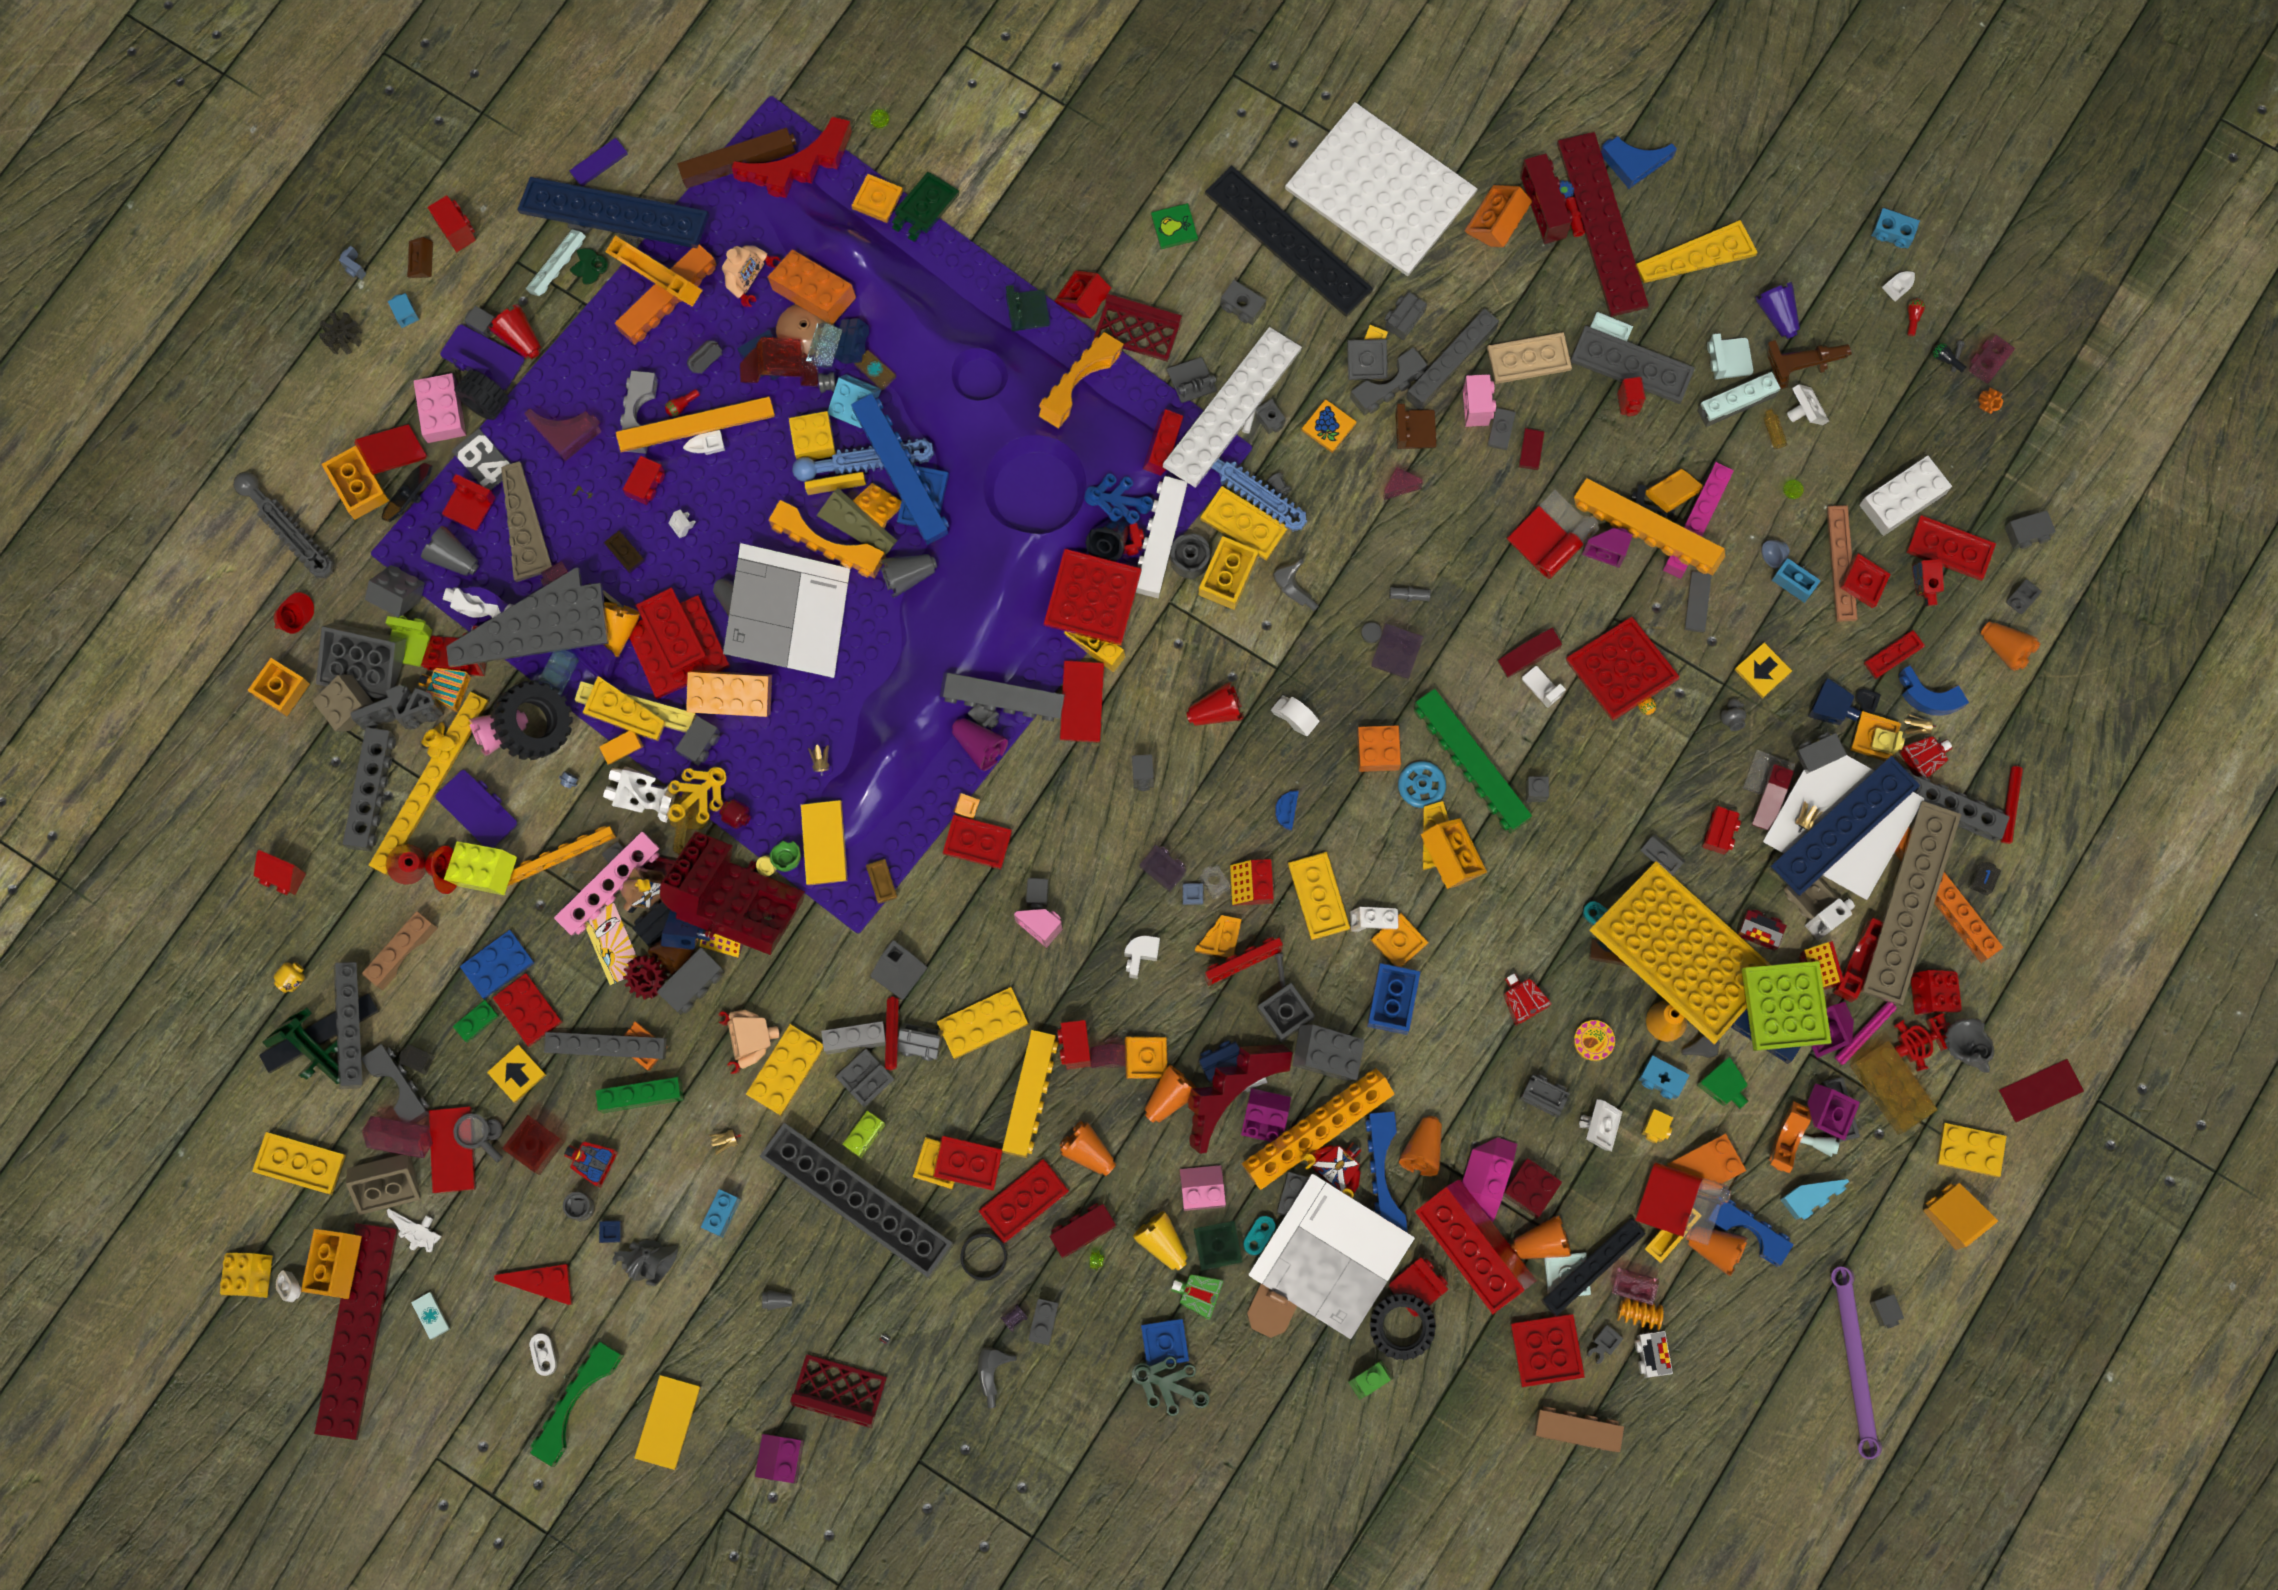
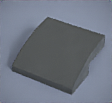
[835,1048,894,1107]

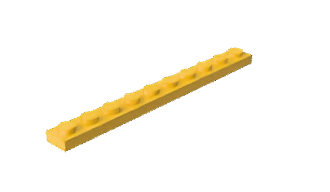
[369,692,489,876]

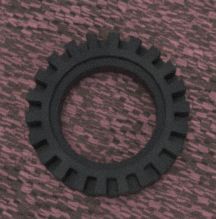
[1370,1293,1436,1360]

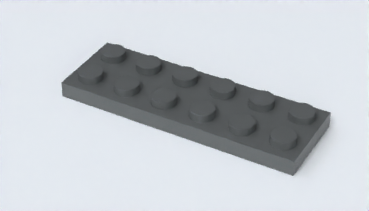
[1571,326,1695,404]

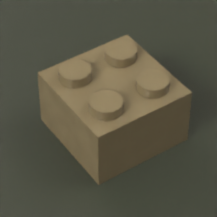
[313,675,374,732]

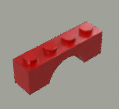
[1833,918,1883,1003]

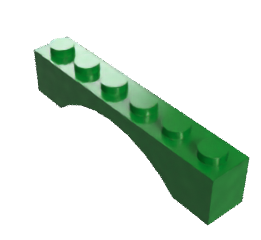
[530,1342,624,1467]

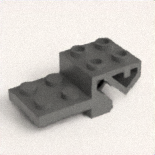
[350,685,444,730]

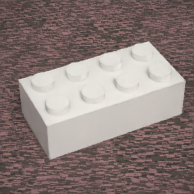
[1859,456,1952,536]

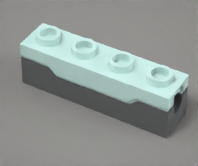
[1697,372,1781,427]

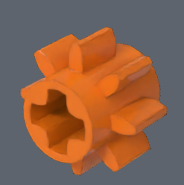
[1978,388,2003,414]

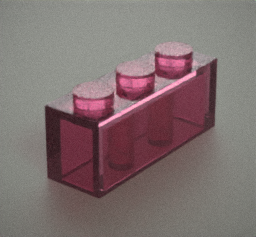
[362,1116,433,1158]

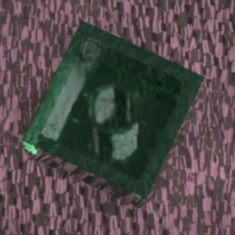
[1193,1221,1243,1272]

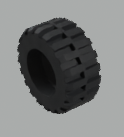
[490,680,573,760]

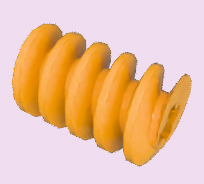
[1617,1296,1664,1331]

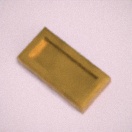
[866,859,897,904]

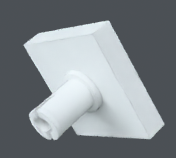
[1787,384,1829,425]
[1579,1099,1622,1151]

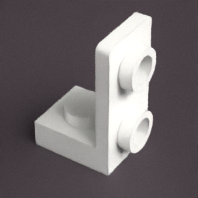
[1522,666,1566,708]
[1350,907,1398,932]

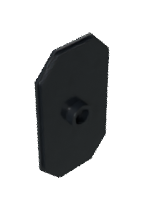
[381,463,433,522]

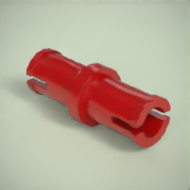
[1565,197,1585,237]

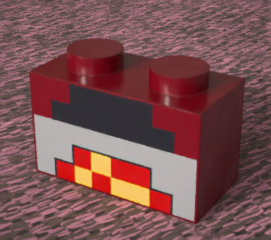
[1737,909,1787,951]

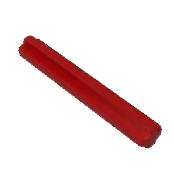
[2000,766,2023,844]
[885,996,899,1071]

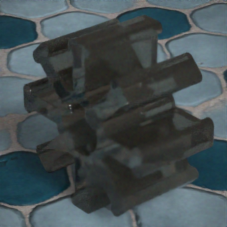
[319,312,362,355]

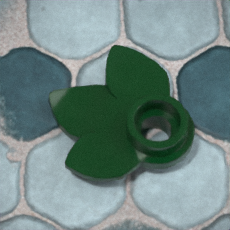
[570,249,608,285]

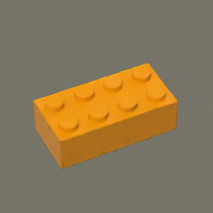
[686,670,772,717]

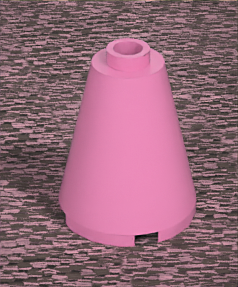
[469,710,528,756]

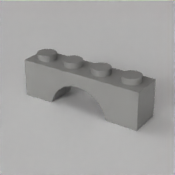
[621,371,658,454]

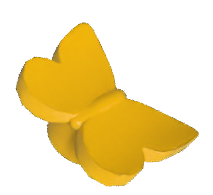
[421,722,456,759]

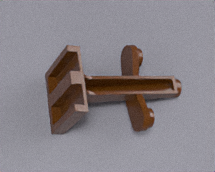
[1767,340,1852,390]

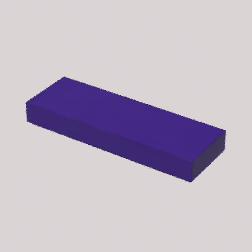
[569,138,628,187]

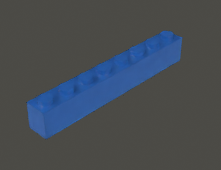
[851,394,949,545]

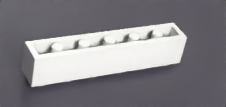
[1136,476,1187,598]

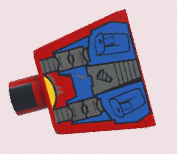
[1912,559,1944,607]
[564,1142,618,1188]

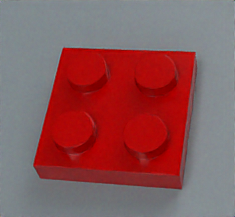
[1840,553,1891,608]

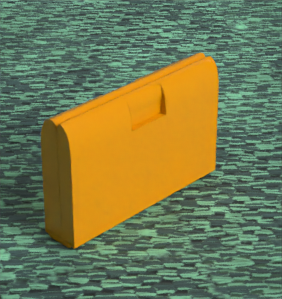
[1645,469,1703,513]

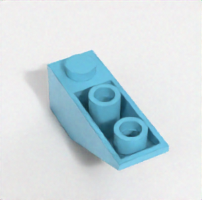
[1780,1179,1849,1220]

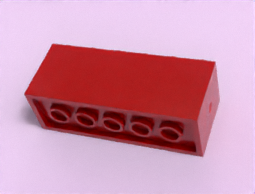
[1415,1179,1537,1314]

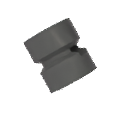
[563,1192,595,1222]

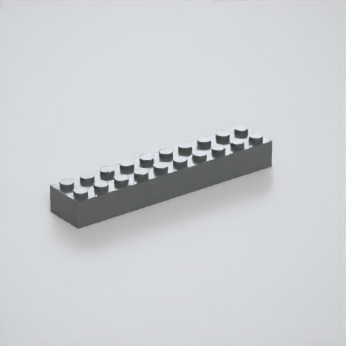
[759,1123,954,1279]

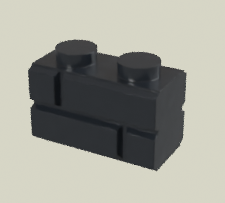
[632,901,671,947]

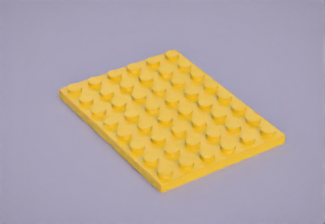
[1589,861,1771,1044]

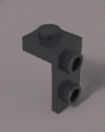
[1631,485,1675,519]

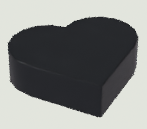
[1855,689,1881,714]

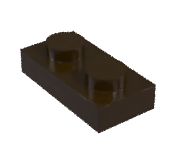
[603,530,645,574]

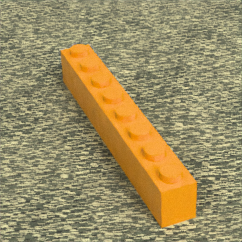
[1574,478,1725,576]

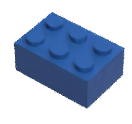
[1367,963,1421,1035]

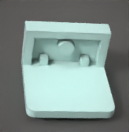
[1707,334,1753,379]

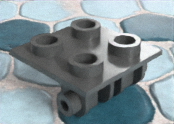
[1166,357,1217,403]

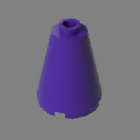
[1755,282,1800,339]

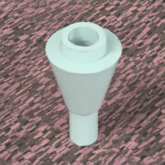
[1800,1135,1840,1157]

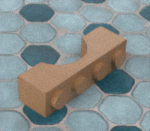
[362,911,437,990]

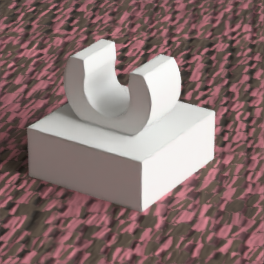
[669,510,695,538]

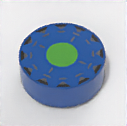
[1559,181,1574,199]

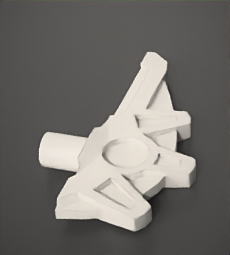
[387,1209,442,1252]

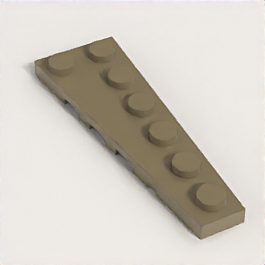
[501,461,554,582]

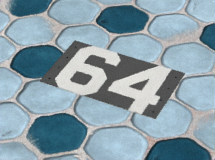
[451,429,510,490]

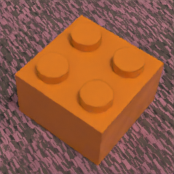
[1357,726,1401,772]

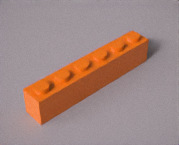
[615,245,717,345]

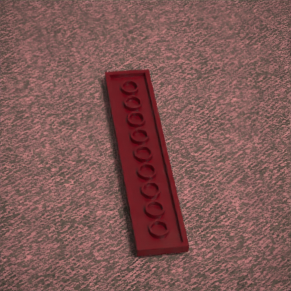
[1557,132,1649,317]
[314,1223,398,1440]

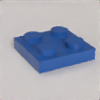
[1141,1319,1189,1366]

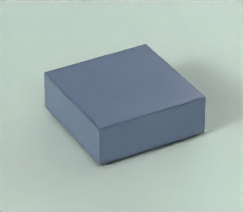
[1183,883,1203,905]

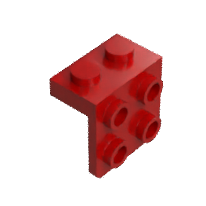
[1911,970,1962,1015]
[1389,1257,1449,1317]

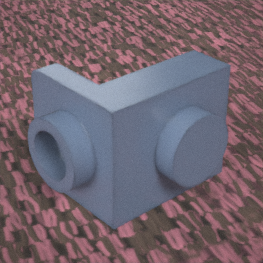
[339,246,366,280]

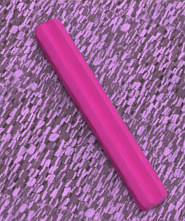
[1835,1002,1896,1065]

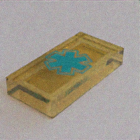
[854,350,896,391]

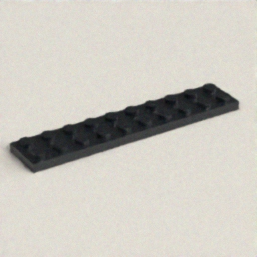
[1205,165,1373,318]

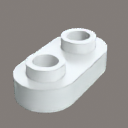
[276,1270,301,1302]
[529,1334,557,1376]

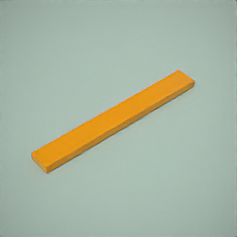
[615,397,775,452]

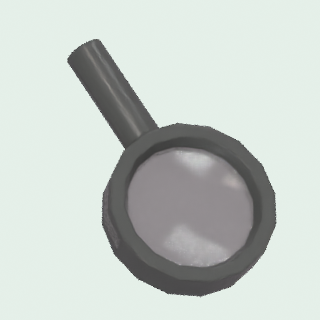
[453,1113,503,1163]

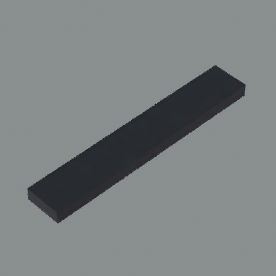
[259,993,380,1073]
[1541,1218,1646,1317]

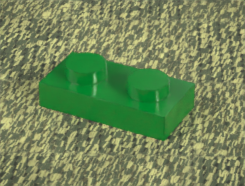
[453,1000,499,1043]

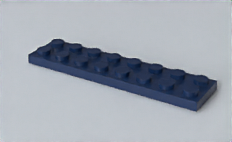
[1770,756,1920,896]

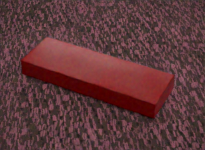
[1864,630,1925,680]

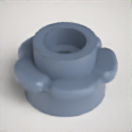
[559,771,578,789]

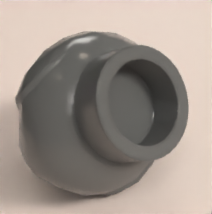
[1721,698,1747,731]

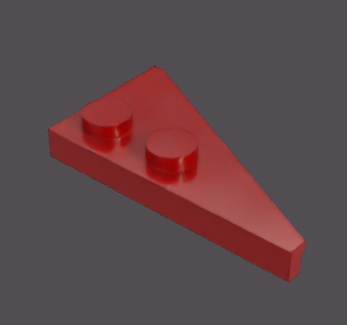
[494,1264,572,1305]

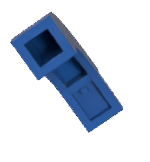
[1899,666,1969,716]

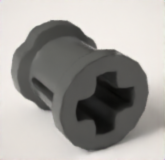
[1267,472,1291,497]

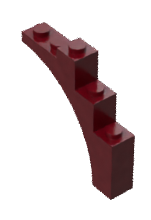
[1188,1044,1293,1154]

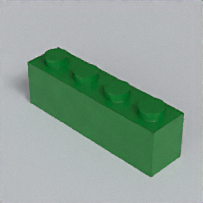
[596,1077,684,1114]

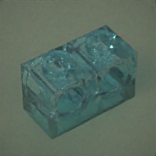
[538,650,579,695]

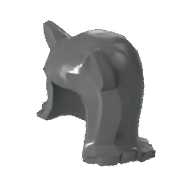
[1945,1018,1994,1073]

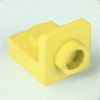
[1870,728,1905,755]

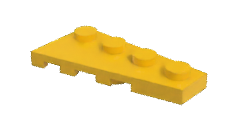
[582,676,666,741]

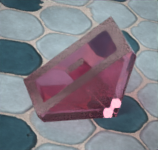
[1383,467,1423,500]
[1090,1044,1126,1068]

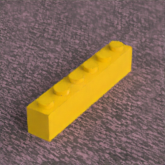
[1002,1030,1059,1158]

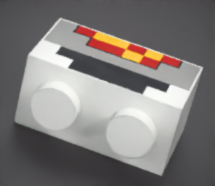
[1635,1331,1673,1378]

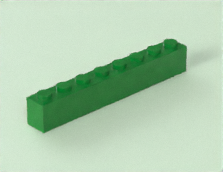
[1414,689,1532,834]

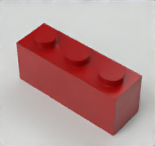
[1143,409,1183,476]

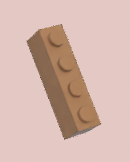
[1533,1407,1624,1453]

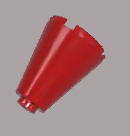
[488,304,541,359]
[1186,682,1244,726]
[386,844,426,885]

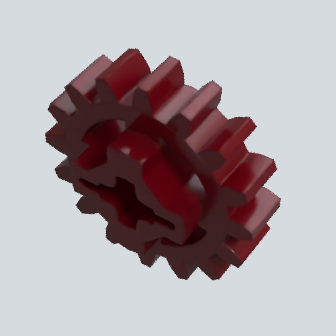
[623,954,668,1000]

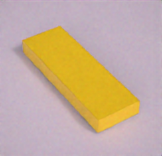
[804,472,866,495]

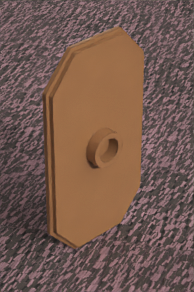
[1247,1284,1297,1338]

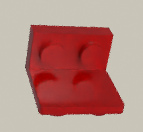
[442,474,496,531]

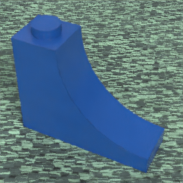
[1601,136,1677,189]

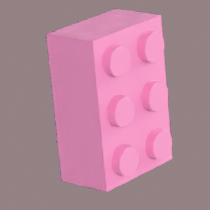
[414,373,466,443]

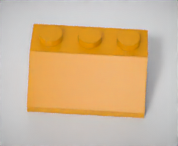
[1420,818,1487,889]

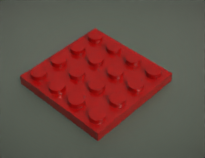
[1044,549,1142,646]
[629,595,730,699]
[1566,617,1679,721]

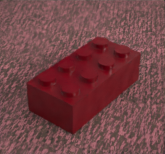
[1520,153,1573,244]

